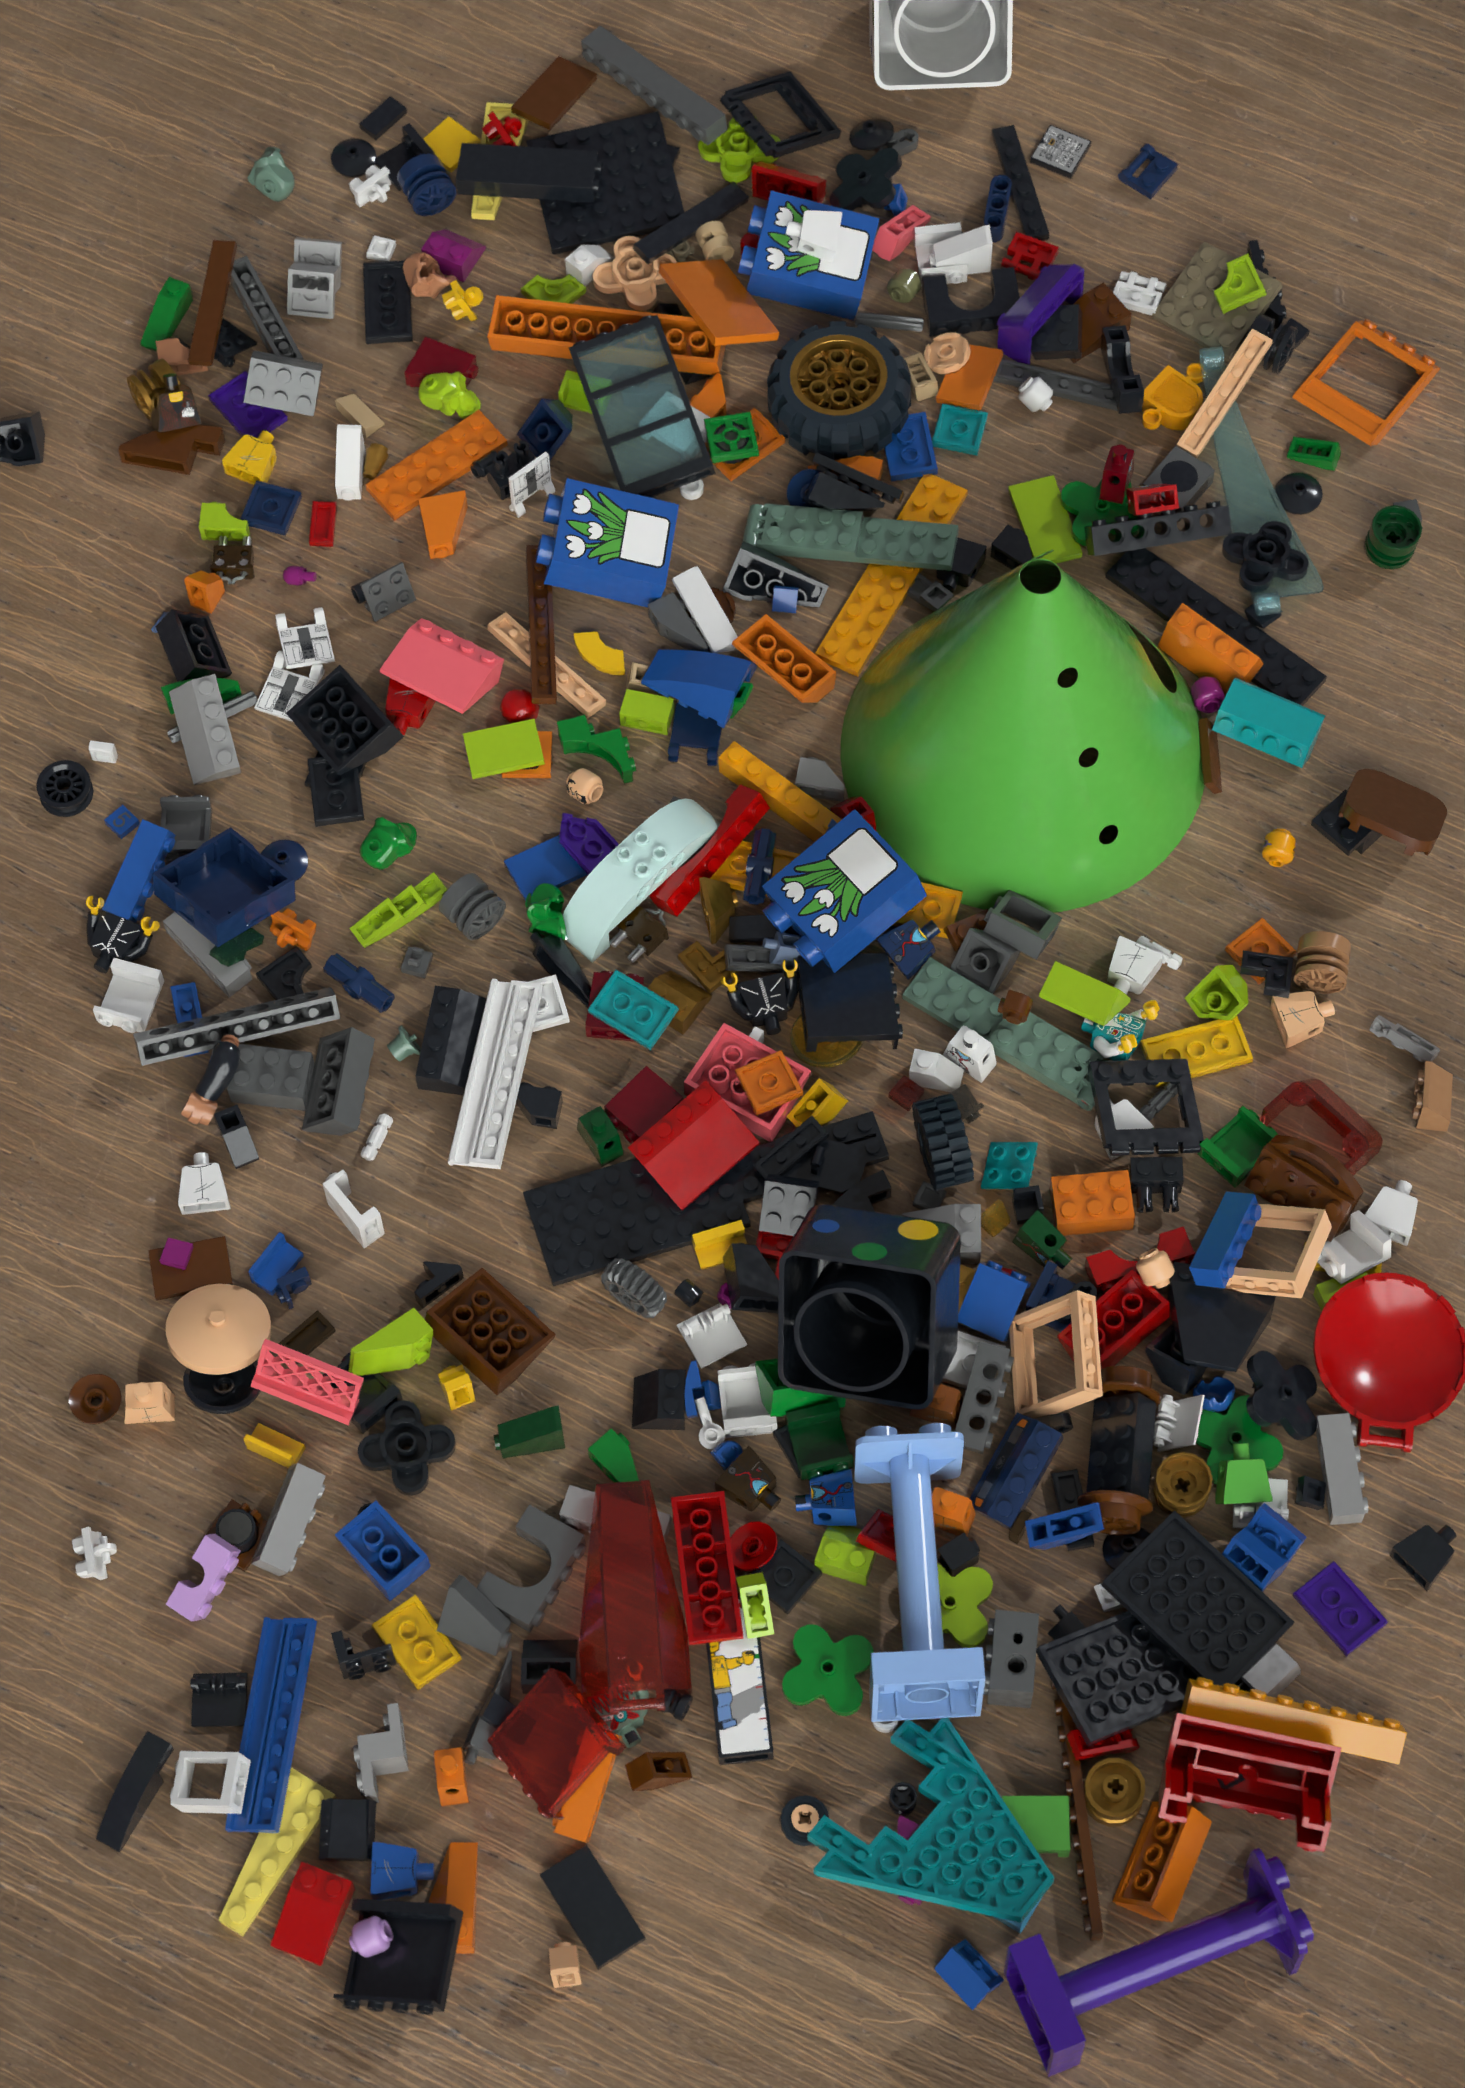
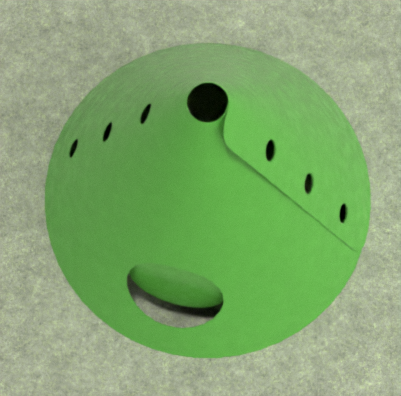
[840,550,1205,913]

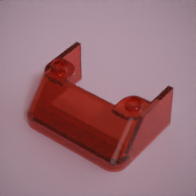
[1260,1078,1383,1176]

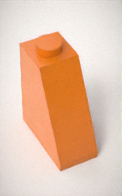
[418,490,468,559]

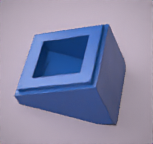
[693,1380,721,1412]

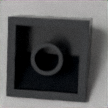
[632,1369,686,1430]

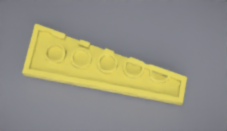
[471,102,529,220]
[219,1767,336,1937]

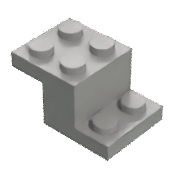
[287,237,342,319]
[353,1703,409,1803]

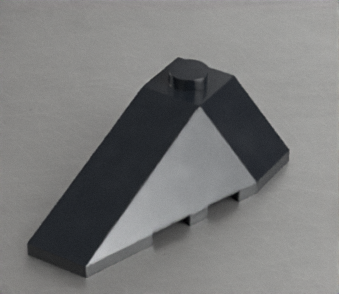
[722,541,829,607]

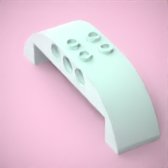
[563,798,721,963]

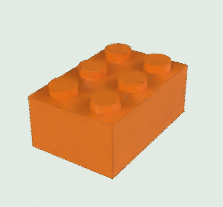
[1049,1170,1135,1236]

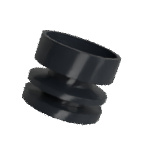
[1246,313,1298,374]

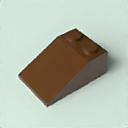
[1070,282,1132,363]

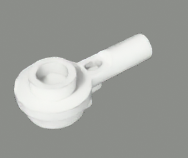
[694,1397,725,1450]

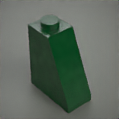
[494,1405,565,1458]

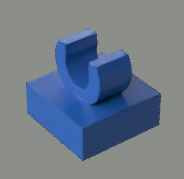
[884,184,908,216]

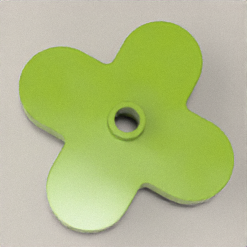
[698,116,780,183]
[937,1563,993,1648]

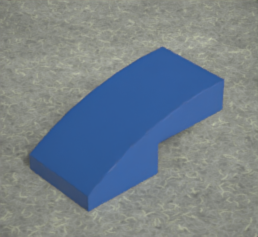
[685,1361,703,1419]

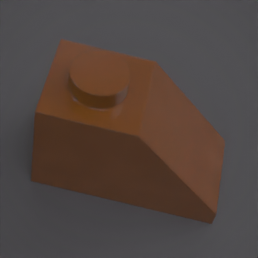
[625,1752,692,1791]

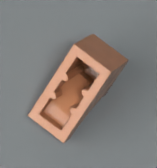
[156,338,208,375]

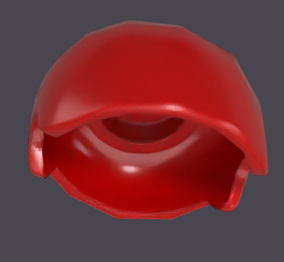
[500,689,540,723]

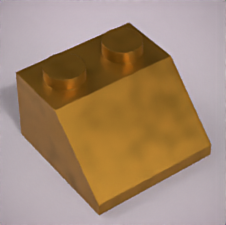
[648,970,712,1035]

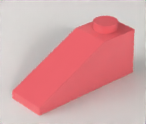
[872,205,931,261]

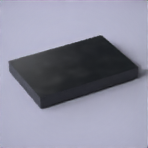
[307,757,365,827]

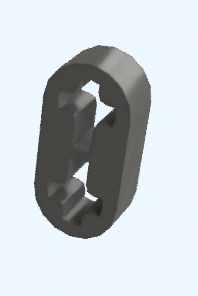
[878,128,919,156]

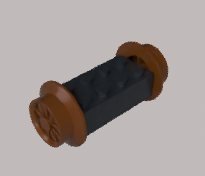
[1077,1366,1161,1535]

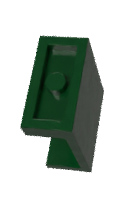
[786,1401,853,1480]

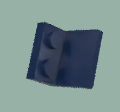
[1025,1261,1090,1332]

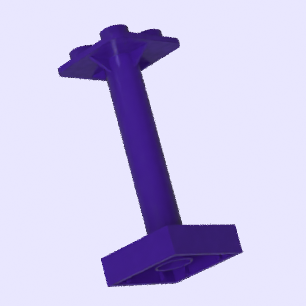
[1004,1848,1314,2077]

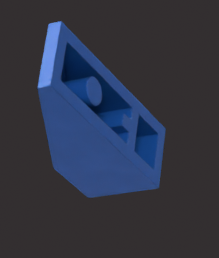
[1025,1502,1104,1550]

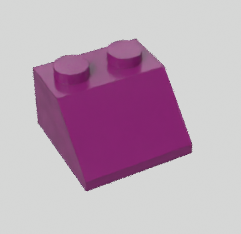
[421,229,486,283]

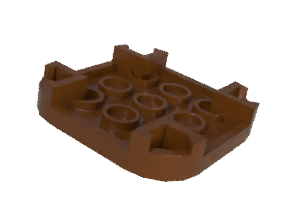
[1339,769,1447,856]

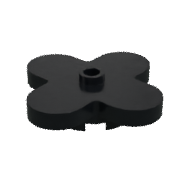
[829,148,902,211]
[1222,521,1309,592]
[1246,1351,1317,1440]
[358,1400,456,1496]

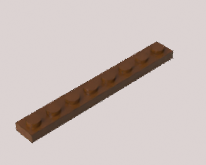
[526,545,557,704]

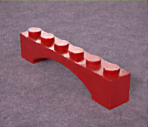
[649,784,770,917]

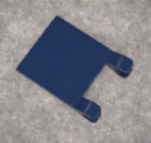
[668,703,722,766]

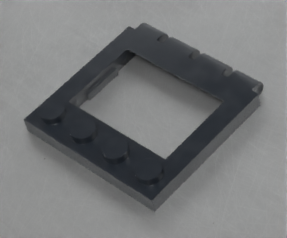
[719,71,841,158]
[1087,1059,1204,1156]

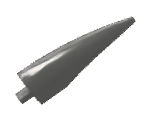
[462,1650,512,1765]

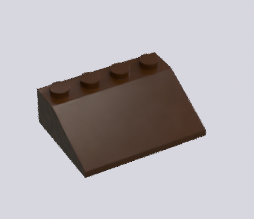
[425,1268,556,1395]

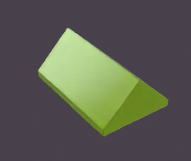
[1039,961,1131,1026]

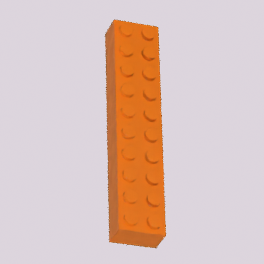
[488,295,726,376]

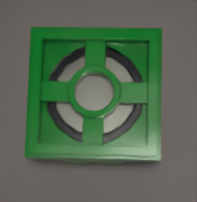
[704,412,759,464]

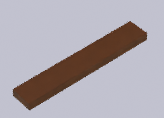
[188,240,237,366]

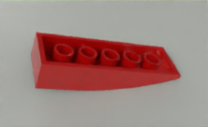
[671,1491,743,1645]

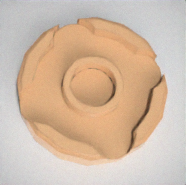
[924,332,971,374]

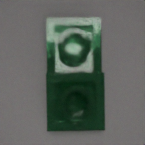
[209,928,264,967]

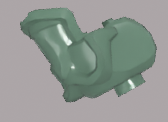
[247,146,295,202]

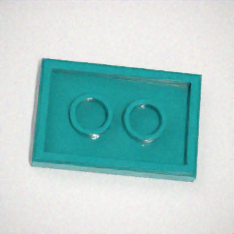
[587,970,679,1051]

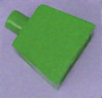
[1215,1443,1273,1504]

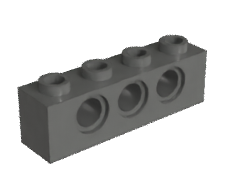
[955,1341,1014,1454]

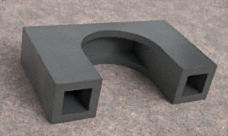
[477,1504,587,1632]

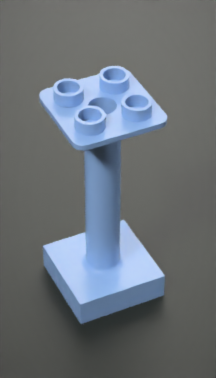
[854,1423,985,1722]

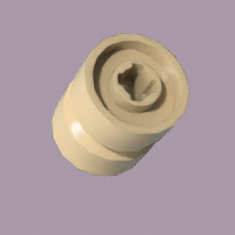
[696,221,734,262]

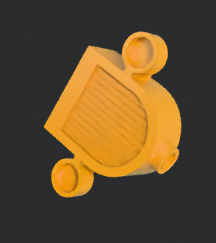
[1142,363,1205,431]

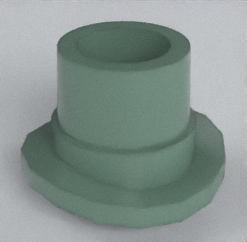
[387,1025,421,1062]

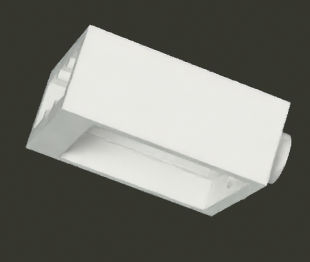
[170,1751,251,1814]

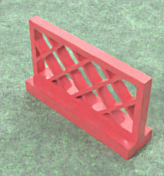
[251,1339,364,1426]

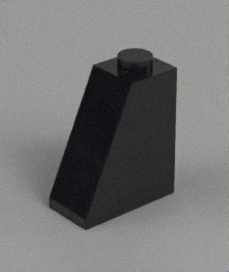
[723,1243,779,1314]

